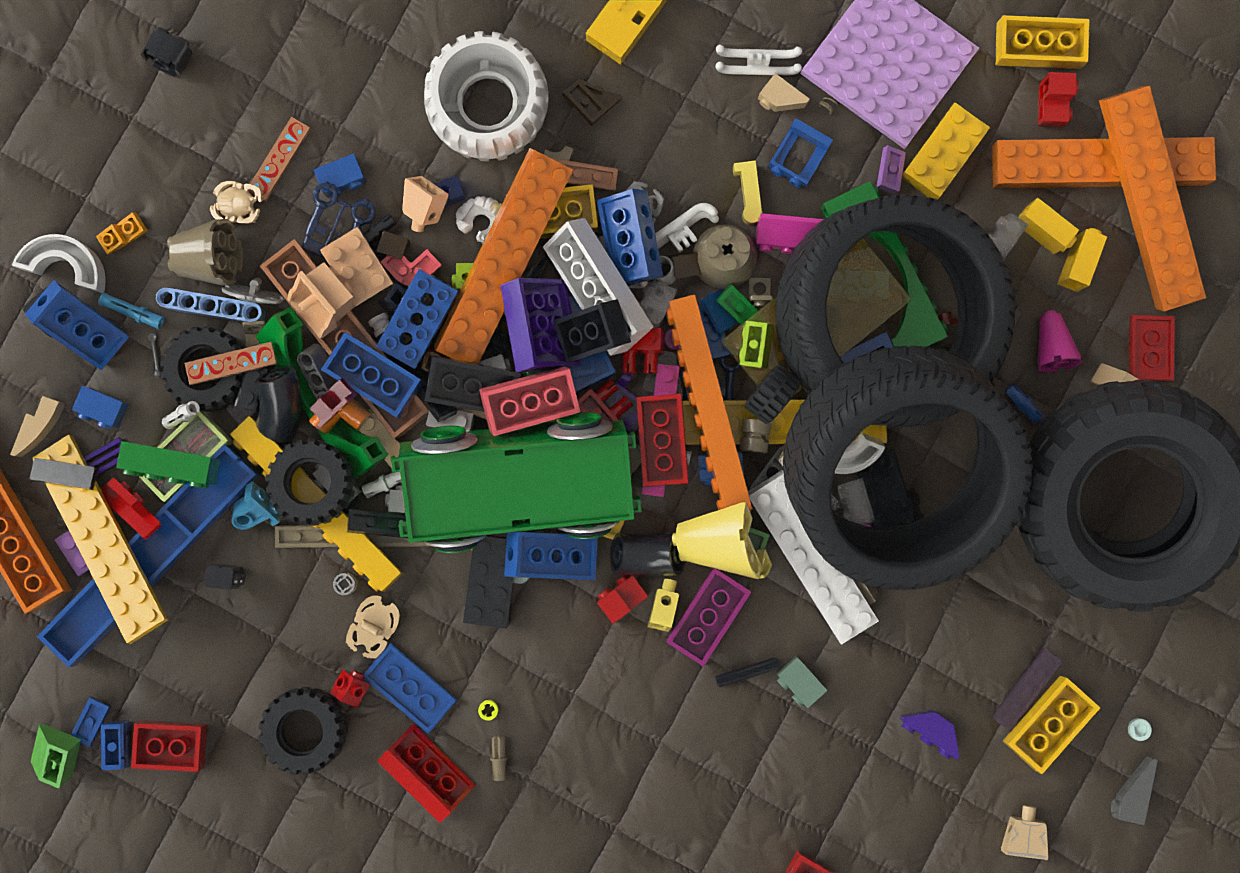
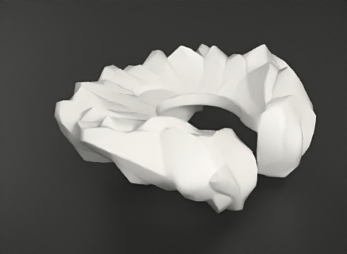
[456,196,502,244]

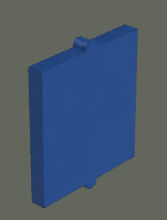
[700,289,738,334]

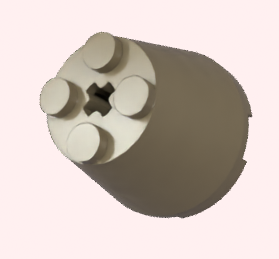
[167,219,243,285]
[693,225,757,290]

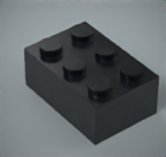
[553,299,631,363]

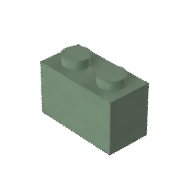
[776,656,827,708]

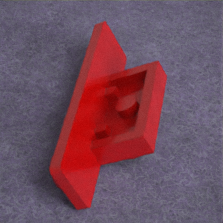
[100,477,162,540]

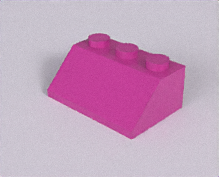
[755,213,824,254]

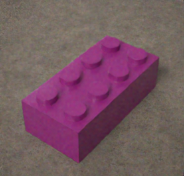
[665,568,751,667]

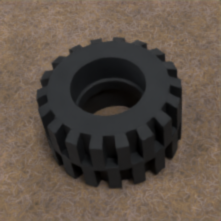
[745,364,801,424]

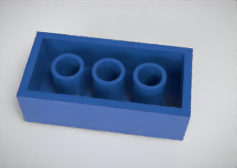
[321,332,423,419]

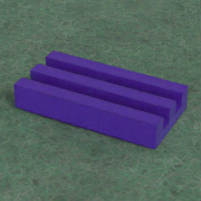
[84,438,122,477]

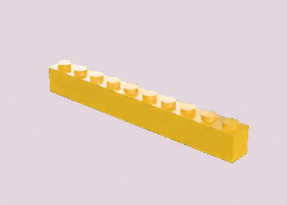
[230,416,404,592]

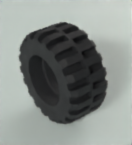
[160,326,244,412]
[265,439,355,526]
[258,687,347,775]

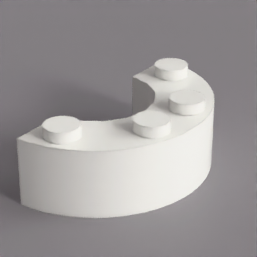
[12,234,106,293]
[835,432,885,474]

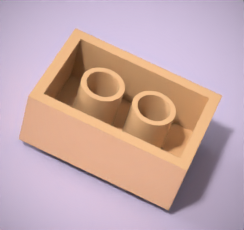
[320,227,393,306]

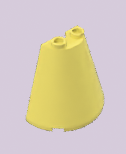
[672,502,772,579]

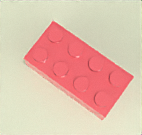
[479,366,580,436]

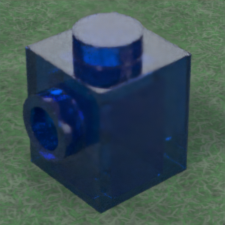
[434,175,466,208]

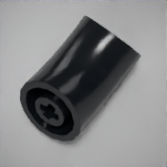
[255,366,302,442]
[610,533,685,576]

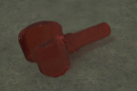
[938,312,958,325]

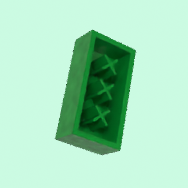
[116,441,221,489]

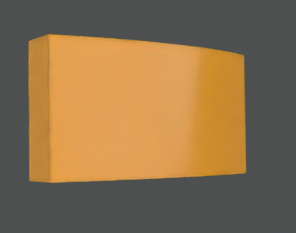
[96,212,148,255]

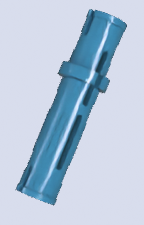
[98,292,165,330]

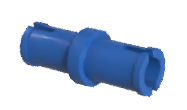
[1004,383,1044,424]

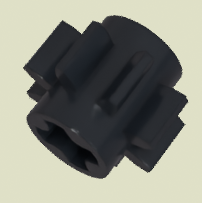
[486,329,511,357]

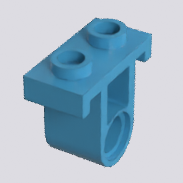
[232,482,280,530]

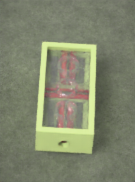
[139,410,233,503]

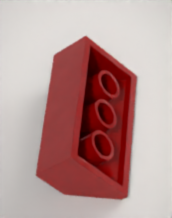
[377,724,476,823]

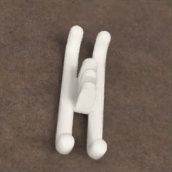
[715,45,802,76]
[655,203,719,253]

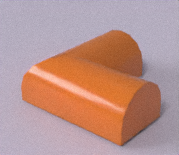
[309,399,372,434]

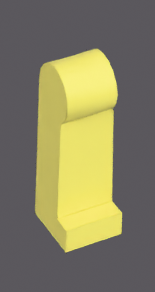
[733,161,762,226]

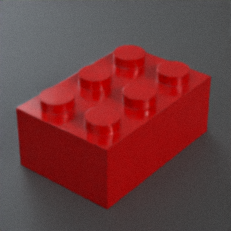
[131,720,207,772]

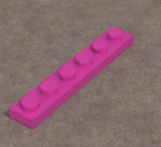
[642,364,680,497]

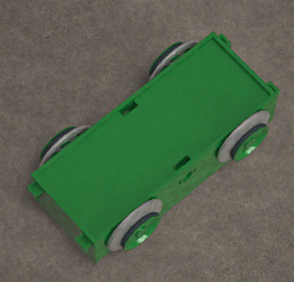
[391,412,641,553]

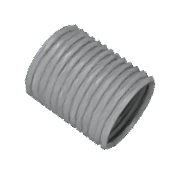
[656,256,676,285]

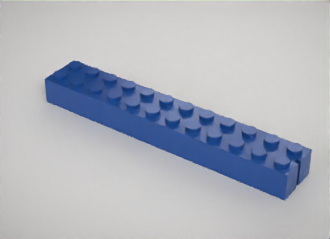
[37,444,261,668]

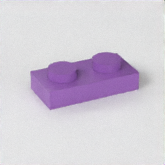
[877,145,906,194]
[55,531,89,576]

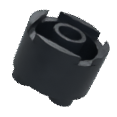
[141,27,193,77]

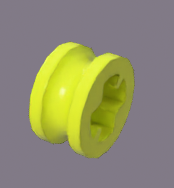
[478,700,499,720]

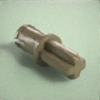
[490,735,508,781]

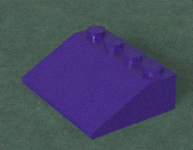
[500,278,582,372]

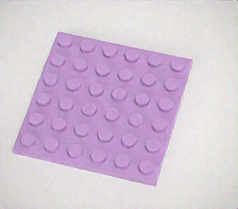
[800,0,979,149]

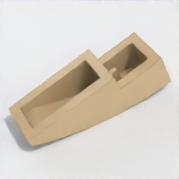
[10,396,66,457]

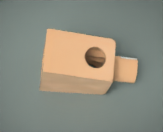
[402,176,449,232]

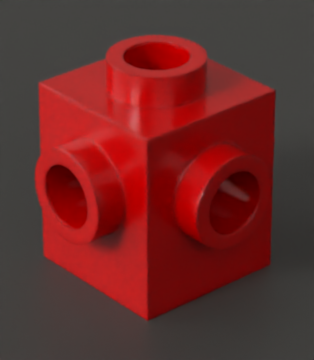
[330,670,370,707]

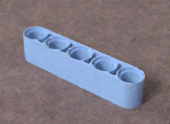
[156,288,266,323]

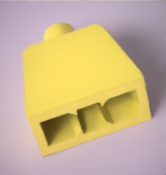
[647,579,679,632]

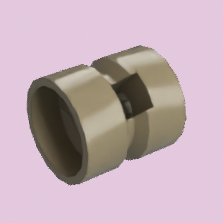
[739,419,771,453]

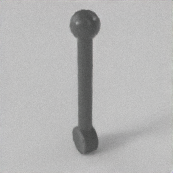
[148,333,162,378]

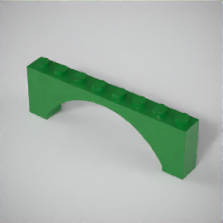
[821,181,948,348]
[255,307,389,480]

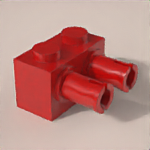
[621,328,665,374]
[578,379,633,421]

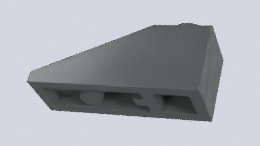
[1111,756,1158,825]

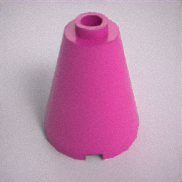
[1037,310,1082,373]

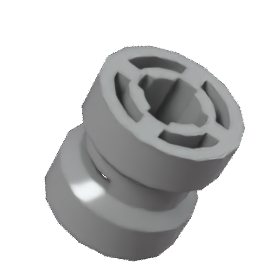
[333,573,358,595]

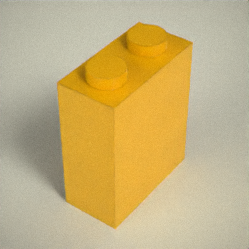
[1014,198,1079,254]
[1057,228,1107,292]

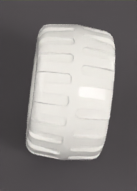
[424,31,549,162]

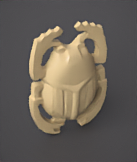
[210,181,263,224]
[345,596,400,659]

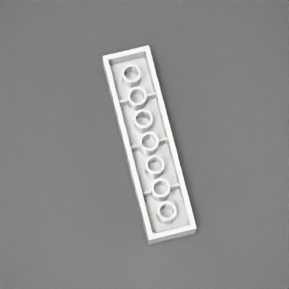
[748,470,879,645]

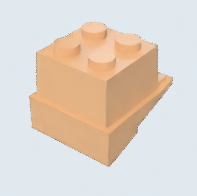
[287,263,355,340]

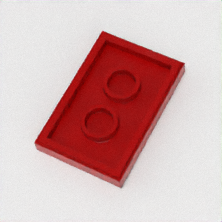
[1129,315,1175,382]

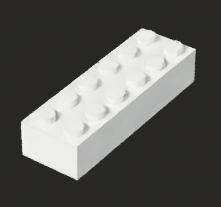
[543,218,653,356]

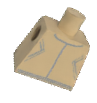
[1001,805,1048,860]

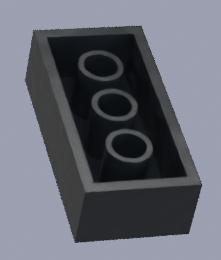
[424,355,521,412]
[463,535,515,629]

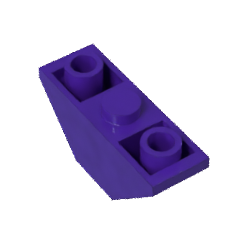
[899,710,959,760]

